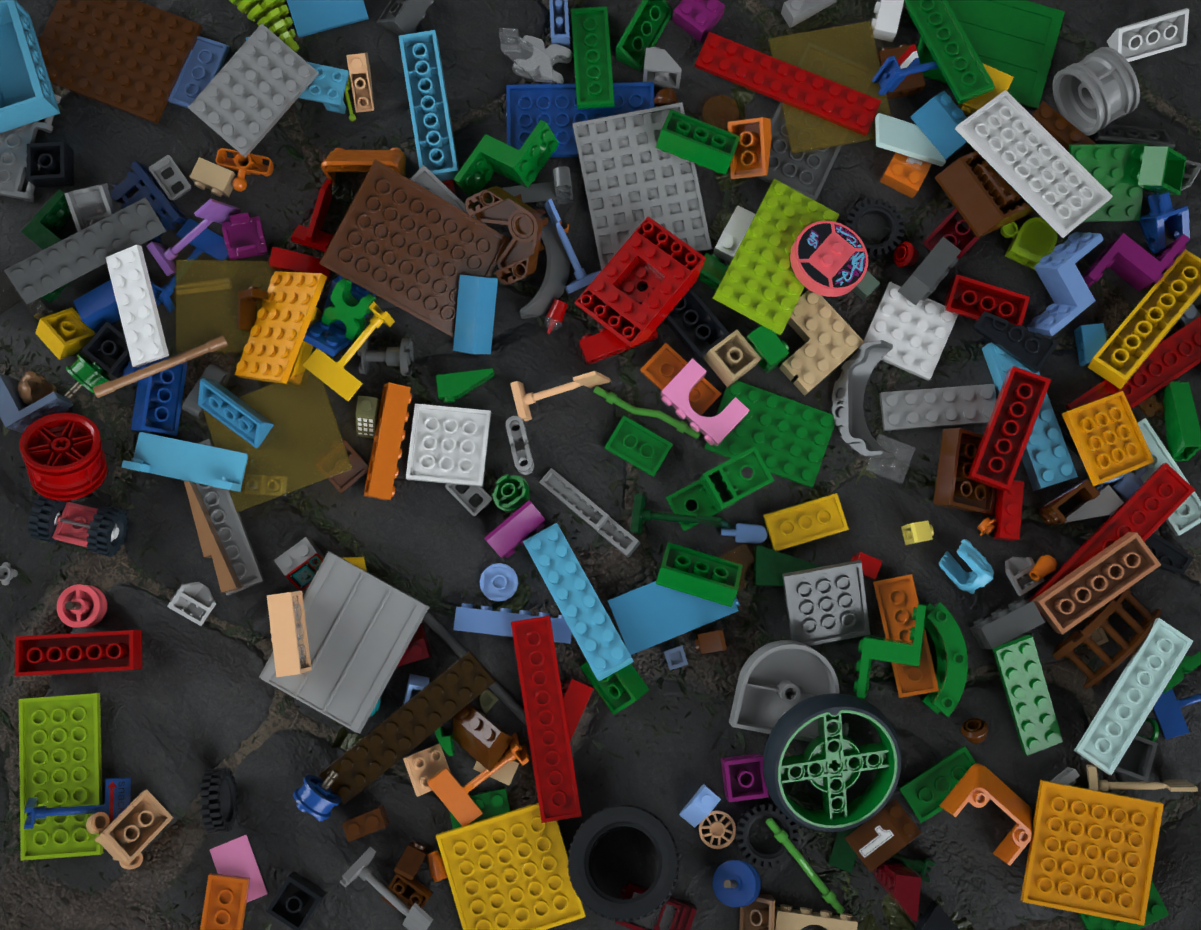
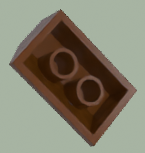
[453,703,514,772]

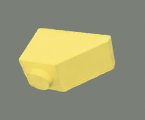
[901,521,934,545]

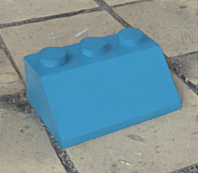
[910,91,969,159]

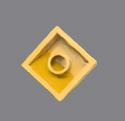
[35,307,96,360]

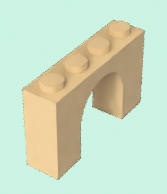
[774,904,858,930]

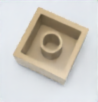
[703,330,761,387]

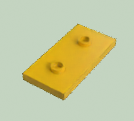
[763,493,849,551]

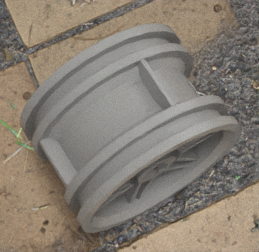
[1052,47,1140,136]

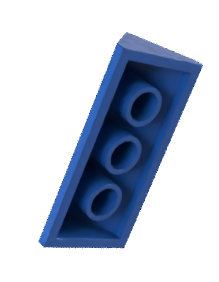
[73,276,154,333]

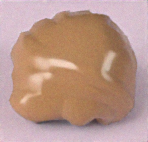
[17,371,57,406]

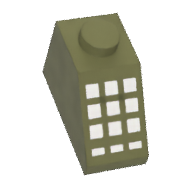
[356,396,381,439]

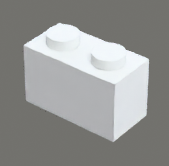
[870,0,904,42]

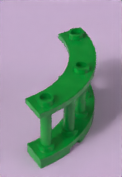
[921,602,968,717]

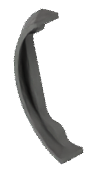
[520,215,570,319]
[832,340,894,458]

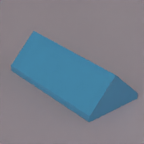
[453,274,498,354]
[198,378,274,449]

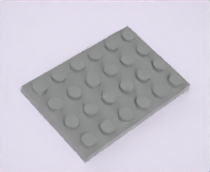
[188,23,319,158]

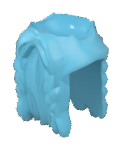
[939,539,994,594]

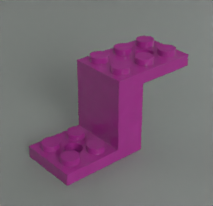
[1082,233,1190,291]

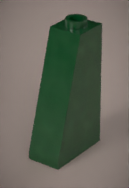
[753,546,822,587]

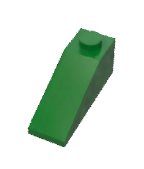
[436,368,495,403]

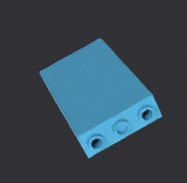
[608,581,740,655]

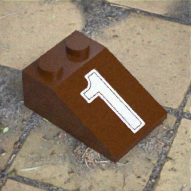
[844,799,922,872]

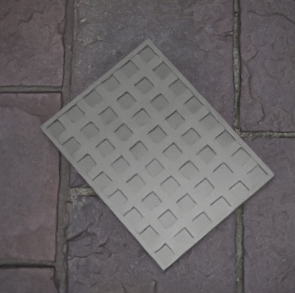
[572,102,712,271]

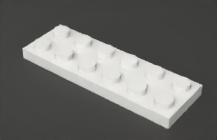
[105,245,169,367]

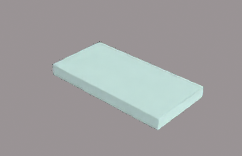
[875,113,946,167]

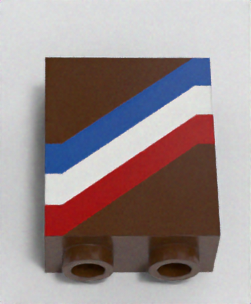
[875,44,925,100]
[1039,479,1100,526]

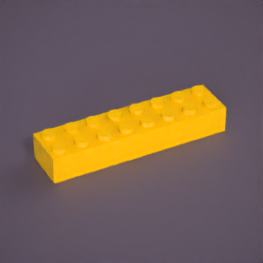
[1088,249,1201,389]

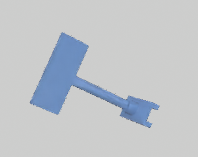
[544,199,601,294]

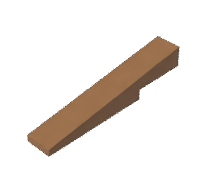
[184,481,242,593]

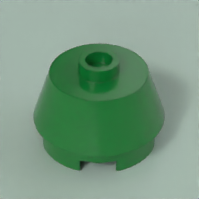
[492,474,530,512]

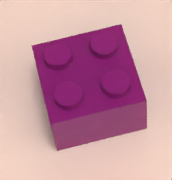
[672,0,725,43]
[721,753,769,802]

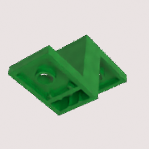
[453,120,559,198]
[665,446,775,532]
[854,603,927,699]

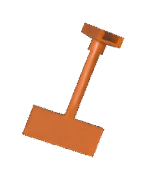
[427,733,529,827]

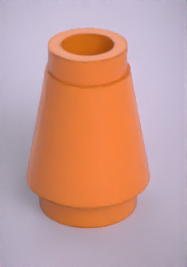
[1029,555,1057,581]
[427,850,448,883]

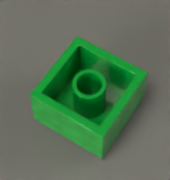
[746,325,789,373]

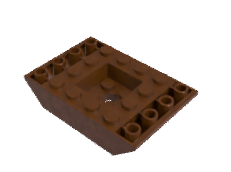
[935,151,1035,238]

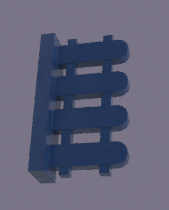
[111,160,188,243]

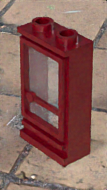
[615,880,697,930]

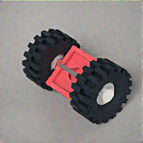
[28,495,129,557]

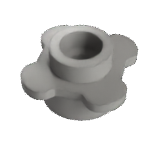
[0,562,18,585]

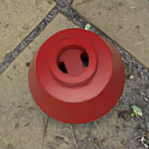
[893,242,918,267]

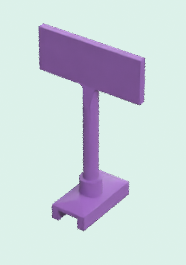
[146,198,241,276]

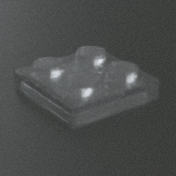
[865,434,915,484]

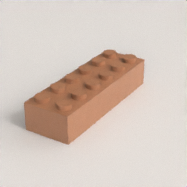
[1032,532,1161,634]

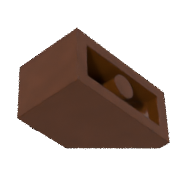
[694,630,727,654]
[394,841,428,880]

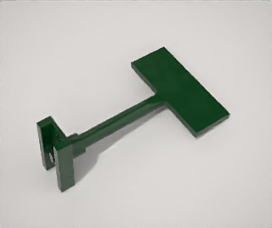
[630,493,731,535]
[828,824,935,883]

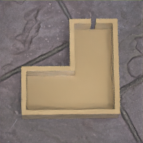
[779,290,864,396]

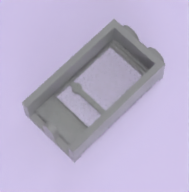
[64,183,116,232]

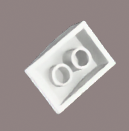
[713,206,755,263]

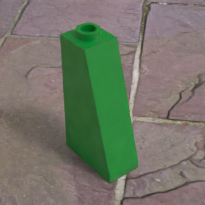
[1162,381,1201,461]

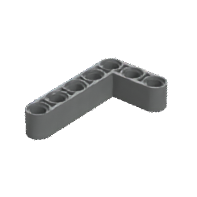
[491,166,573,208]

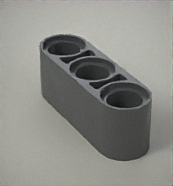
[182,363,230,419]

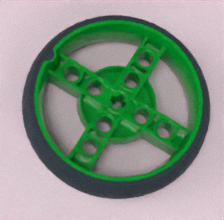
[763,693,901,832]

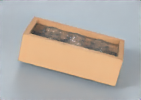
[267,591,312,677]

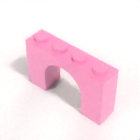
[661,358,750,446]

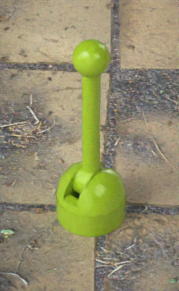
[345,77,356,122]

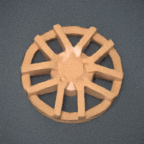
[698,810,736,849]

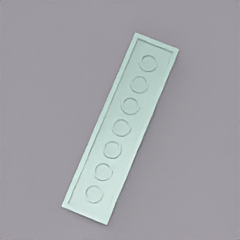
[1074,618,1193,775]

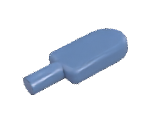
[721,523,767,544]

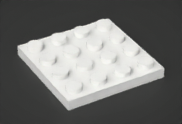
[863,282,958,381]
[406,404,491,487]

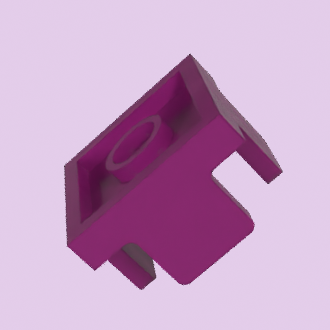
[222,213,268,260]

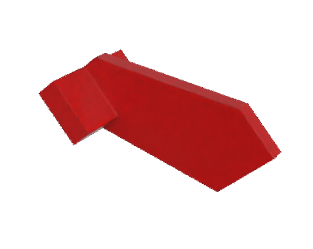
[291,179,334,252]

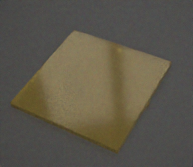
[176,259,273,354]

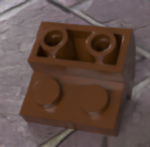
[381,873,433,915]

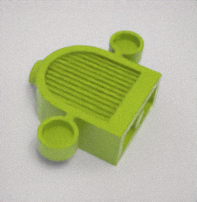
[1000,216,1057,271]

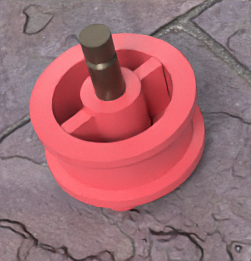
[57,584,107,628]

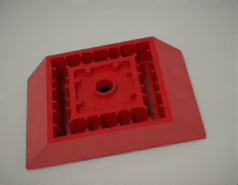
[574,216,706,347]

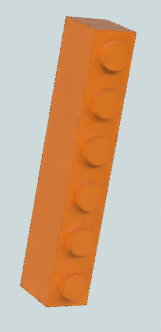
[364,382,412,501]

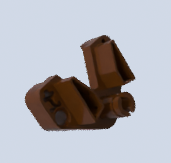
[465,186,549,285]

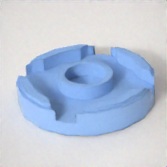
[480,563,519,602]

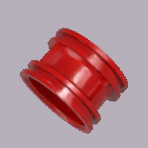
[19,412,108,501]

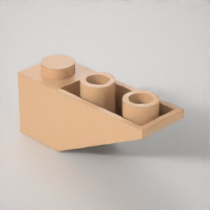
[346,52,374,113]

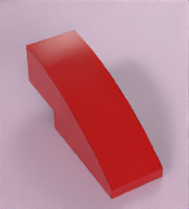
[268,247,331,281]

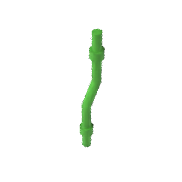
[593,386,701,439]
[765,817,845,915]

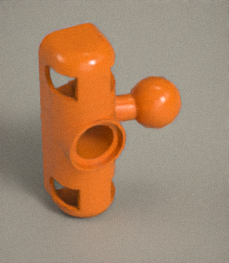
[216,148,274,192]

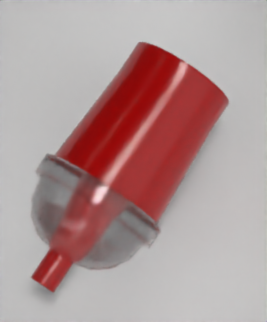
[544,299,568,335]

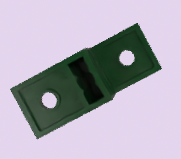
[21,189,72,303]

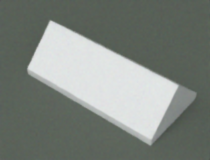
[1107,8,1189,62]

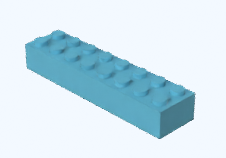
[398,30,459,181]
[982,342,1078,491]
[523,523,634,681]

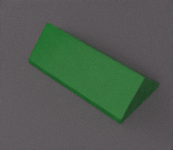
[616,0,674,71]

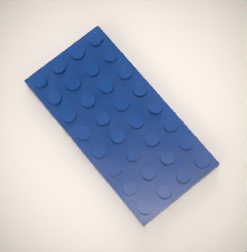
[506,82,654,157]

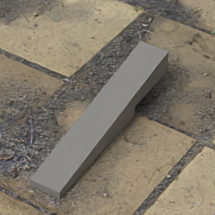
[539,468,640,558]

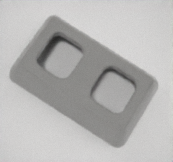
[149,155,191,201]
[445,483,492,516]

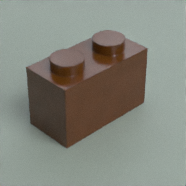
[341,805,390,843]

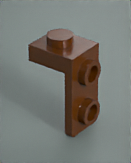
[237,286,268,332]

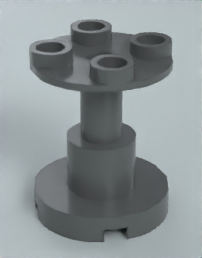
[357,338,414,376]

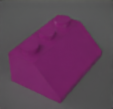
[484,500,546,558]

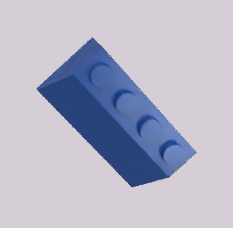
[131,357,188,436]

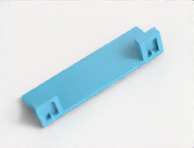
[299,62,349,114]
[121,432,249,492]

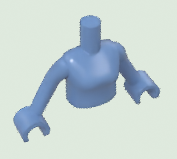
[1089,466,1148,500]

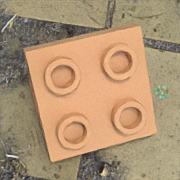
[403,743,450,797]

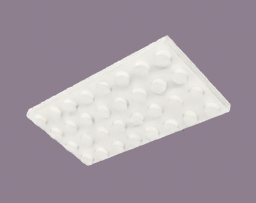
[955,90,1113,238]

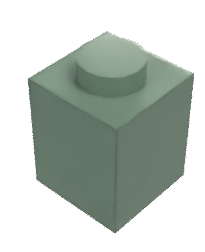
[852,271,880,301]

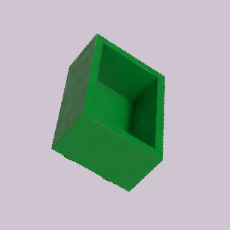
[1137,146,1187,195]

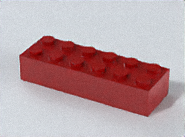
[967,366,1051,492]
[15,630,142,676]

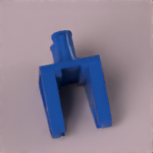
[1138,192,1190,254]

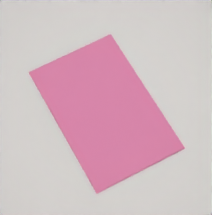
[210,834,268,903]

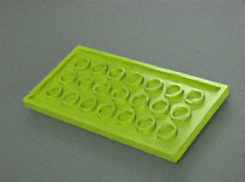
[713,179,839,335]
[19,693,104,861]

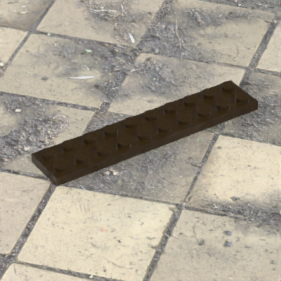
[319,650,496,805]

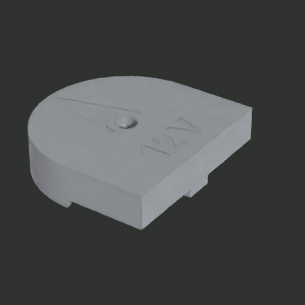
[729,640,839,742]

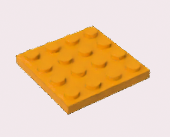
[1062,391,1155,486]

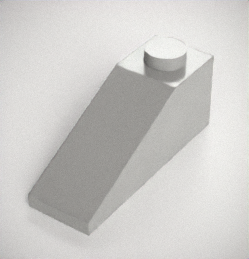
[781,0,837,28]
[1061,485,1124,524]

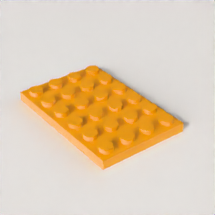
[235,271,327,384]

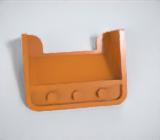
[321,148,406,185]

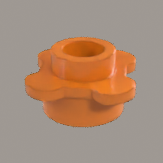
[977,517,996,536]

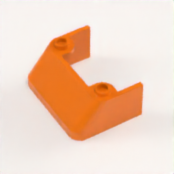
[939,764,1032,866]

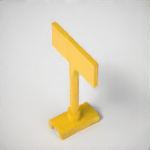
[302,301,395,402]

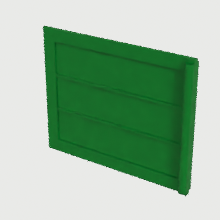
[916,0,1065,109]

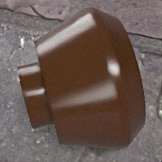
[653,87,678,107]
[961,718,988,744]

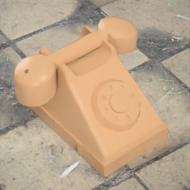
[86,789,173,870]

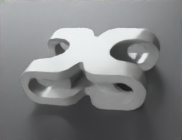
[512,35,573,84]
[506,416,534,475]

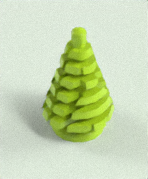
[229,0,299,52]

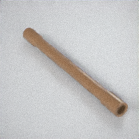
[92,336,228,398]

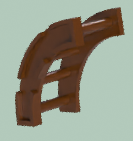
[1052,587,1162,689]

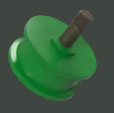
[65,354,112,400]

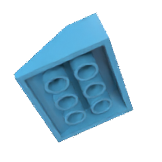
[287,0,369,38]

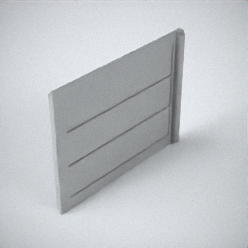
[259,551,430,734]

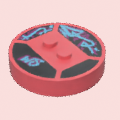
[790,221,868,297]

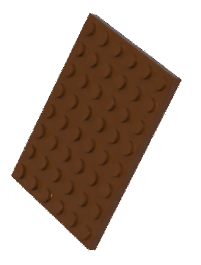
[38,0,203,124]
[319,159,510,338]

